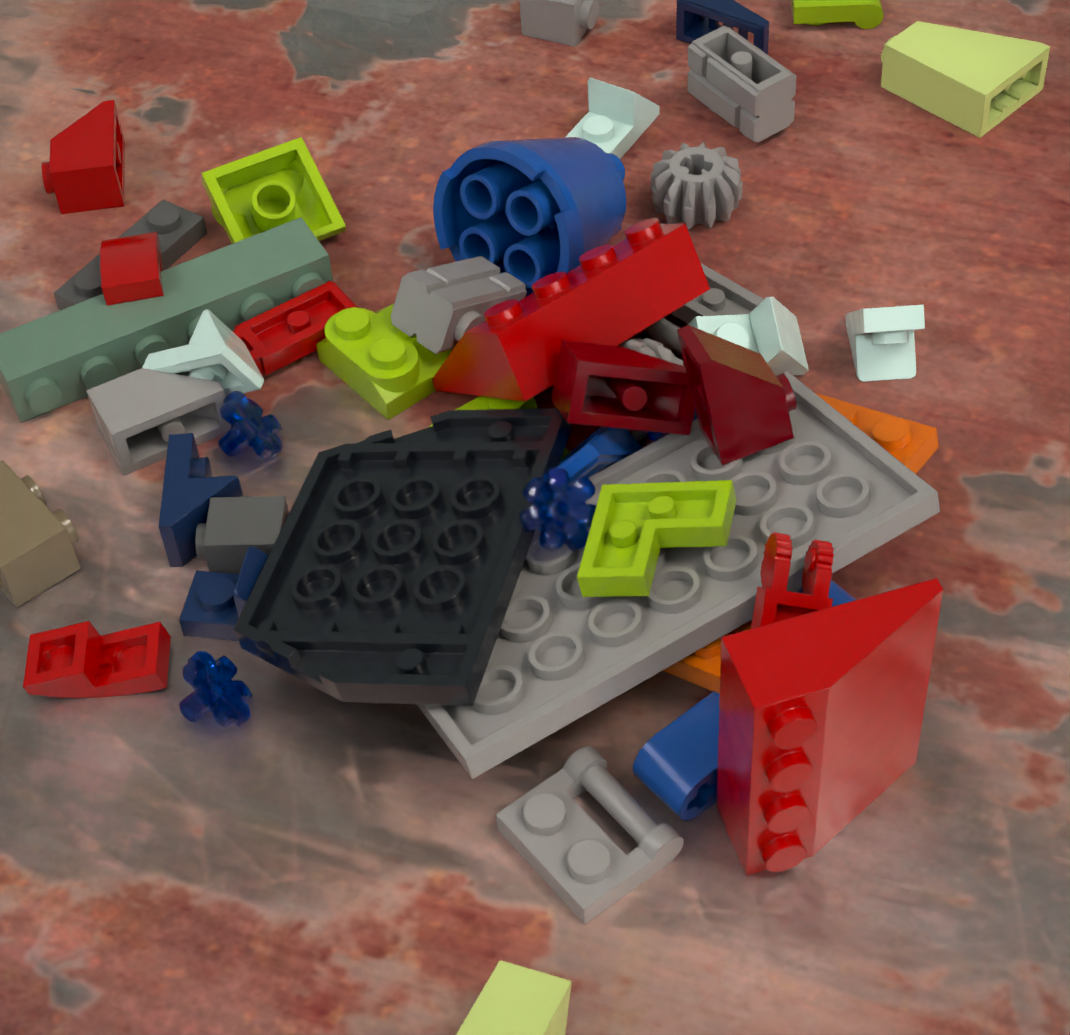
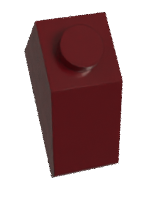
[677,325,797,465]
[551,340,695,435]

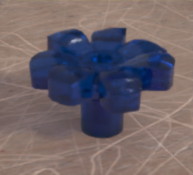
[218,391,283,458]
[520,468,596,551]
[179,651,253,728]

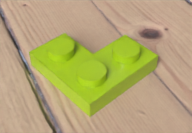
[577,480,737,597]

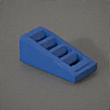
[547,426,642,493]

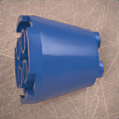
[433,137,626,297]

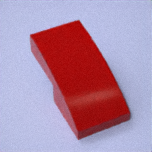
[100,231,164,306]
[23,621,171,698]

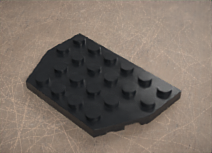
[233,408,572,706]

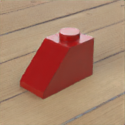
[41,100,125,214]

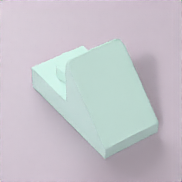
[566,78,660,159]
[687,297,809,376]
[845,304,925,382]
[142,309,264,397]

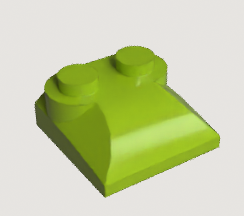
[201,137,346,244]
[316,303,452,420]

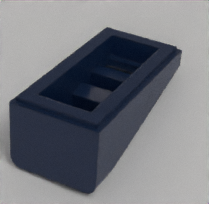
[676,0,769,55]

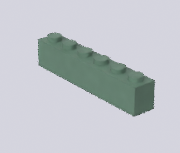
[0,217,333,423]

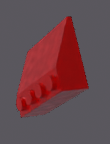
[432,218,710,402]
[717,578,944,876]

